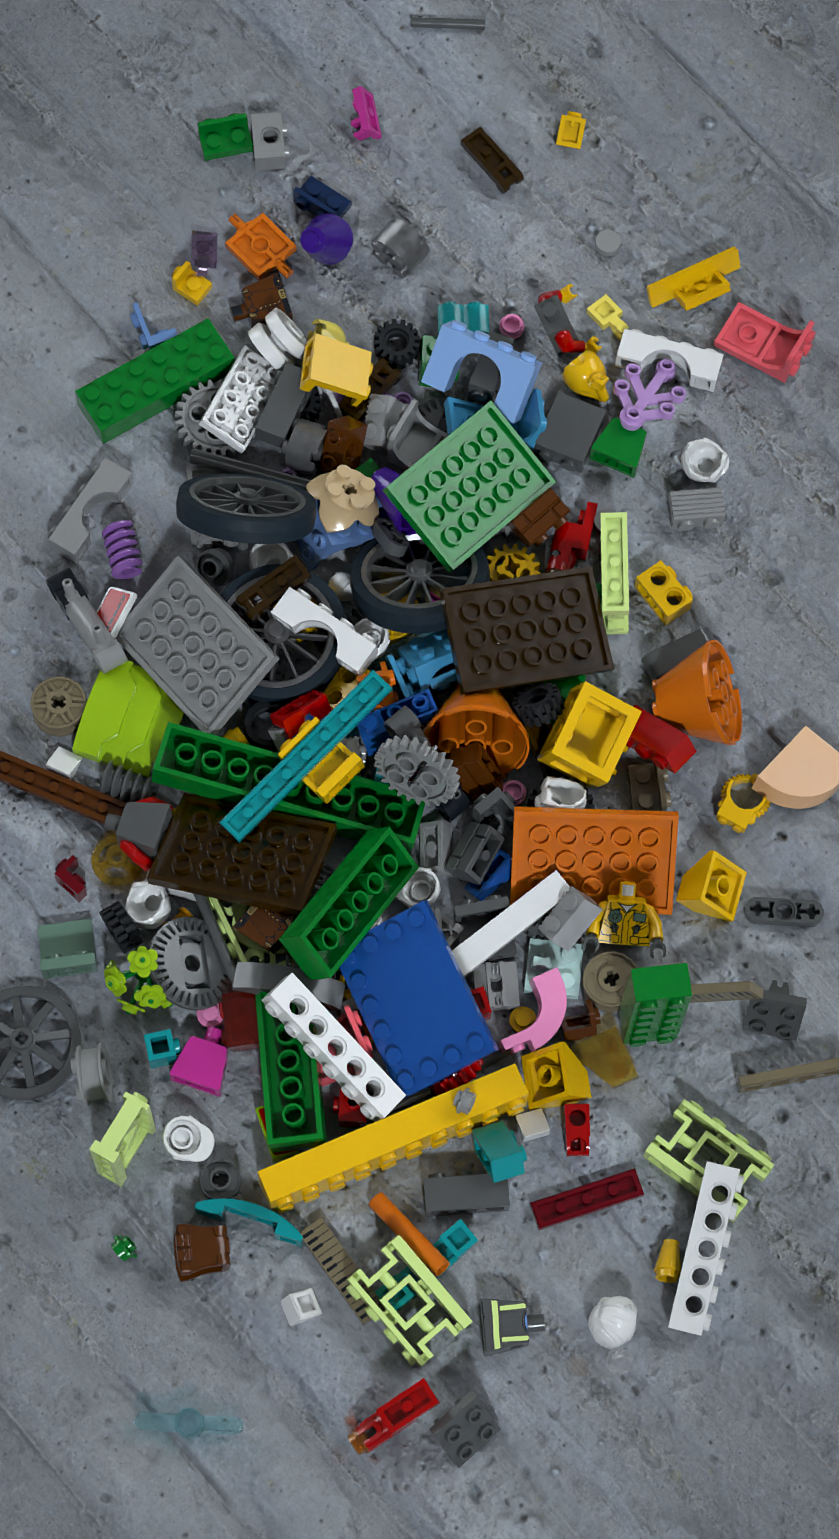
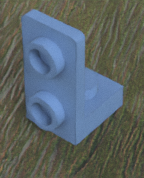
[130,302,177,351]

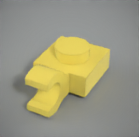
[587,294,629,341]

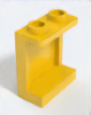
[300,333,373,407]
[278,717,365,804]

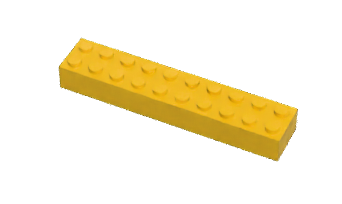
[257,1063,529,1214]

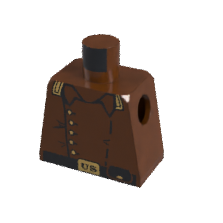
[230,273,293,328]
[233,906,295,954]

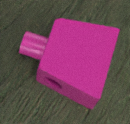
[170,1026,228,1097]

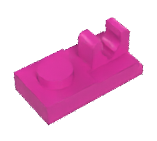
[351,86,382,141]

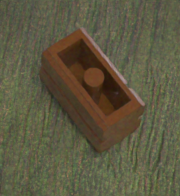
[508,488,570,547]
[450,741,504,801]

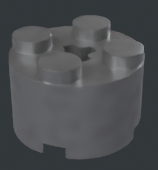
[371,218,430,279]
[281,418,327,477]

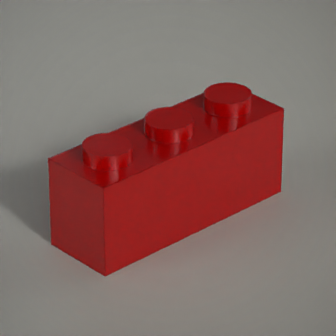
[626,705,697,774]

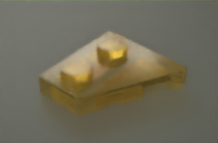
[569,1026,639,1089]

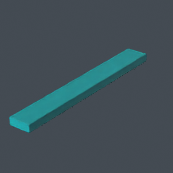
[219,670,392,843]

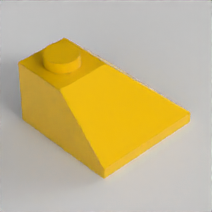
[676,850,747,922]
[521,1042,592,1110]

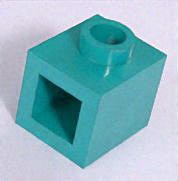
[144,1029,181,1069]

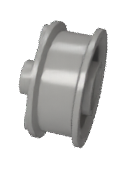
[71,1042,113,1106]

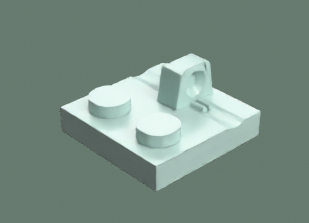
[524,938,583,999]

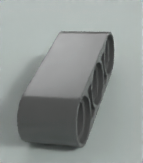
[641,627,715,681]

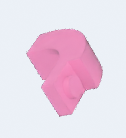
[498,968,567,1055]

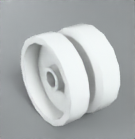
[248,308,308,371]

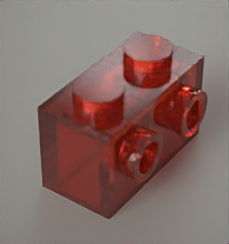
[219,991,260,1053]

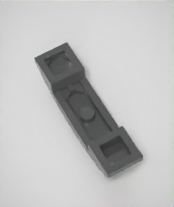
[232,962,345,1011]

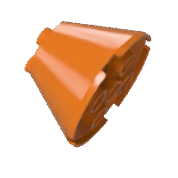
[652,640,742,746]
[423,683,530,778]

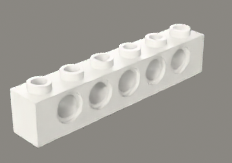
[262,973,406,1122]
[668,1161,744,1336]

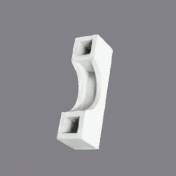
[615,329,724,392]
[271,587,379,676]

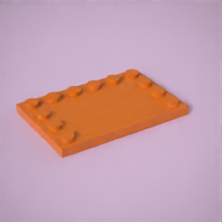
[510,807,679,915]

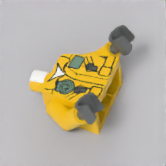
[581,881,666,958]

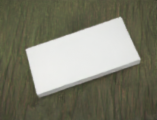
[199,345,278,453]

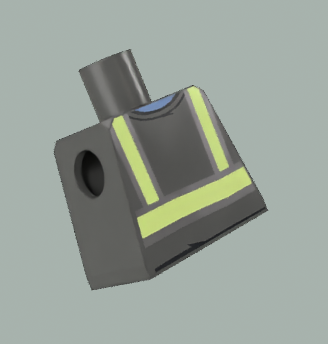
[479,1298,545,1357]

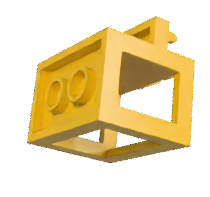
[537,681,642,789]

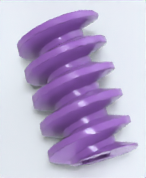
[102,520,143,580]

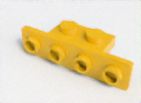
[647,246,741,311]

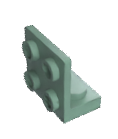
[37,919,98,979]

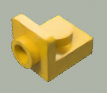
[556,111,586,150]
[171,261,213,306]

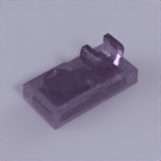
[191,230,217,277]

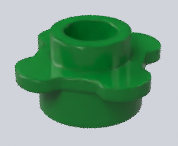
[111,1235,138,1262]

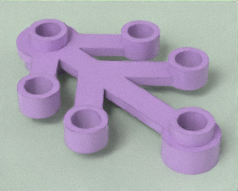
[613,359,686,431]

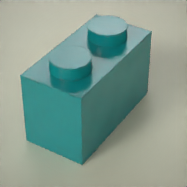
[472,1121,527,1183]

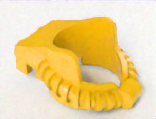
[716,773,771,833]

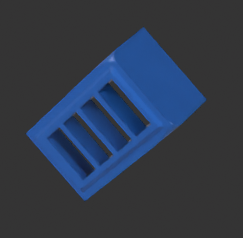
[464,849,512,901]

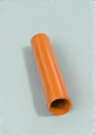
[369,1192,450,1277]

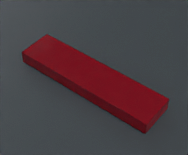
[530,1168,644,1231]

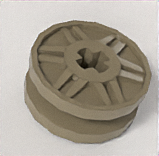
[30,676,87,737]
[582,951,637,1013]

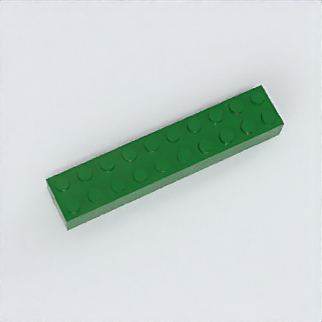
[151,722,425,856]

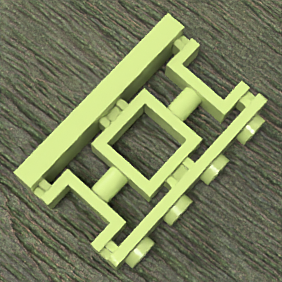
[600,512,629,634]
[643,1099,774,1223]
[346,1235,473,1367]

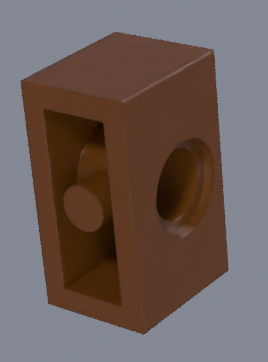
[319,415,368,473]

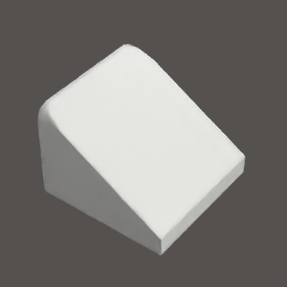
[46,747,83,780]
[515,1108,550,1142]
[281,1288,322,1326]

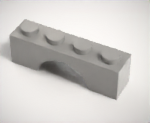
[48,458,133,565]

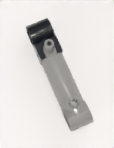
[46,568,127,674]

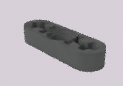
[744,897,824,927]

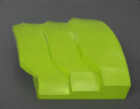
[72,660,185,778]

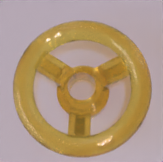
[91,834,143,886]

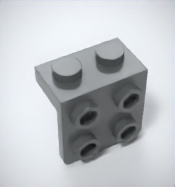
[471,787,516,830]
[453,895,517,963]

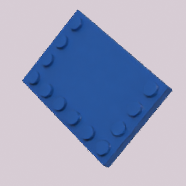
[339,900,499,1100]

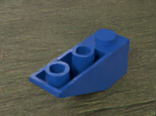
[357,689,438,756]

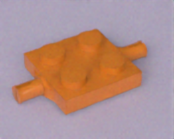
[225,213,297,281]

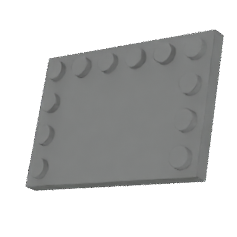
[116,555,280,735]

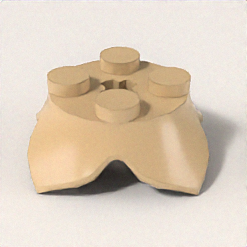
[306,465,379,533]

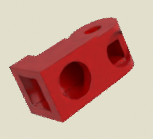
[563,1104,590,1156]

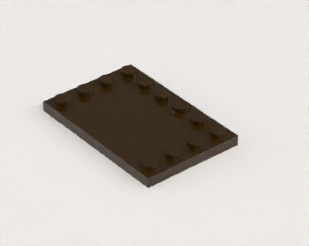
[439,566,614,695]
[147,793,337,916]

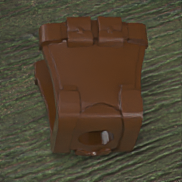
[174,1223,231,1282]

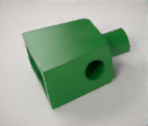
[590,418,647,478]

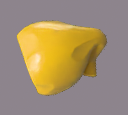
[562,350,609,402]

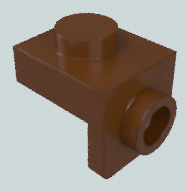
[560,999,601,1041]

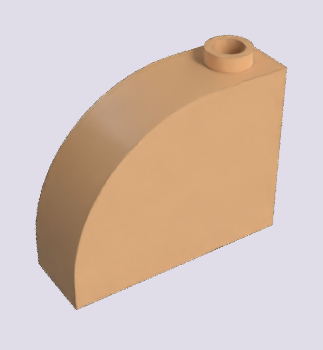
[752,726,839,809]

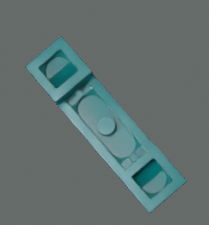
[194,1198,303,1247]
[375,1219,479,1311]

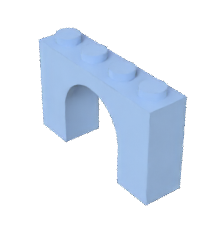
[421,320,542,424]

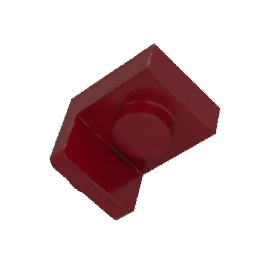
[54,855,87,903]

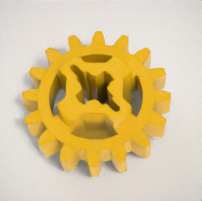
[487,544,540,581]

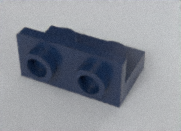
[293,176,352,218]

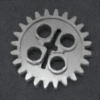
[174,380,256,458]
[374,735,460,807]

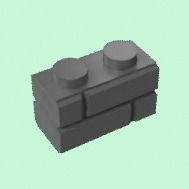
[445,821,505,885]

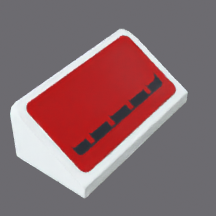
[96,587,137,638]

